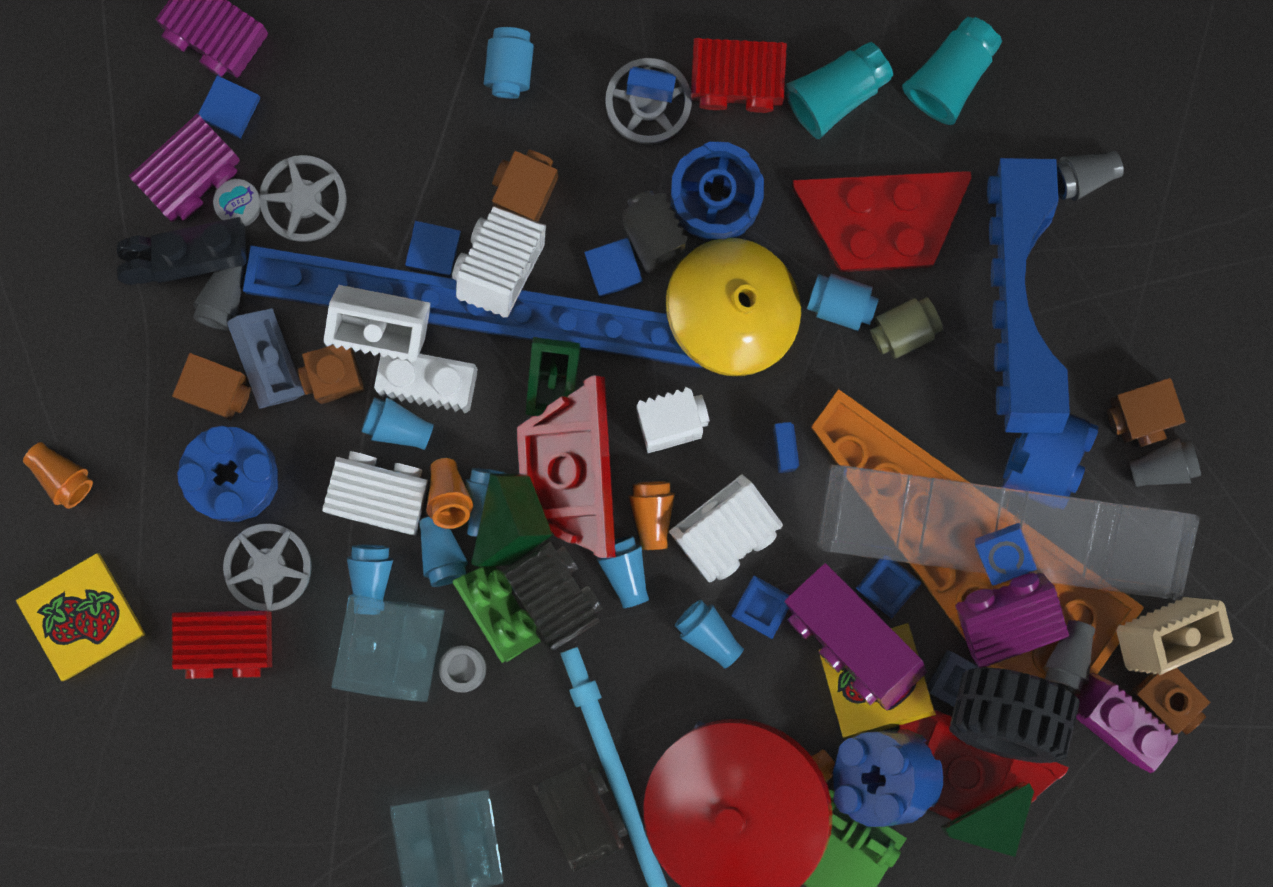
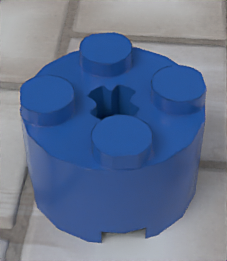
[671,142,764,241]
[1002,413,1098,509]
[177,426,278,522]
[833,729,943,827]

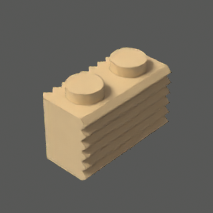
[1117,597,1233,675]

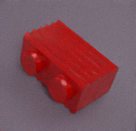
[691,38,787,113]
[172,611,272,679]

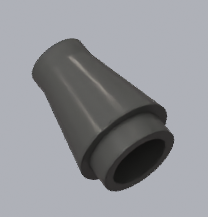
[1057,151,1124,201]
[193,266,246,331]
[1129,439,1201,488]
[1043,620,1096,694]

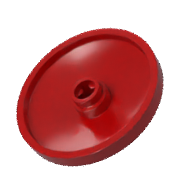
[644,719,832,887]

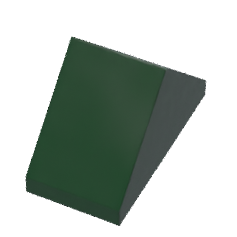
[525,337,581,416]
[471,474,552,567]
[940,781,1034,857]

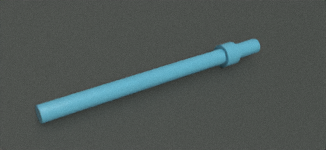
[560,647,668,887]

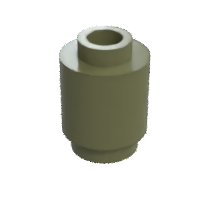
[870,297,943,359]

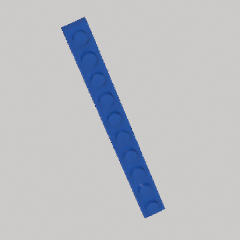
[243,246,702,369]

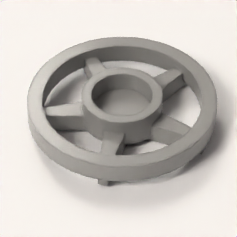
[605,58,692,145]
[259,155,347,242]
[223,524,312,611]

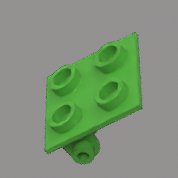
[452,566,541,663]
[803,788,907,887]

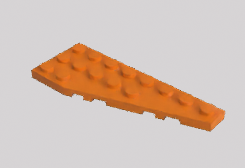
[810,389,1144,679]

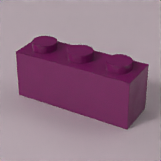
[784,563,928,711]

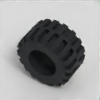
[949,667,1080,763]

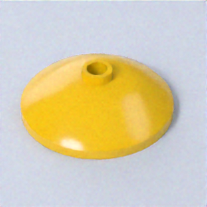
[666,238,801,376]

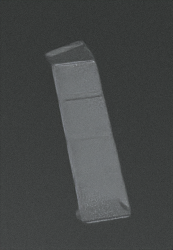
[816,465,1199,600]

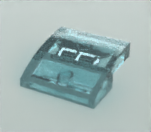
[331,594,445,702]
[390,790,504,887]

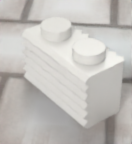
[452,206,546,318]
[324,285,430,363]
[374,354,478,414]
[637,387,709,453]
[322,451,430,536]
[669,474,783,582]

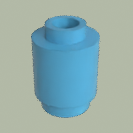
[484,27,534,99]
[807,273,879,331]

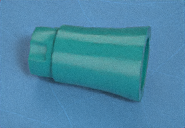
[902,17,1002,125]
[784,42,894,139]

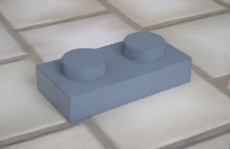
[227,308,305,409]

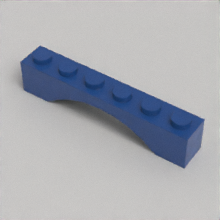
[987,158,1070,433]

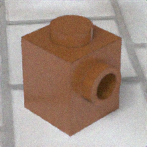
[492,150,559,222]
[298,345,365,404]
[172,353,251,420]
[1107,378,1186,447]
[1129,668,1211,735]

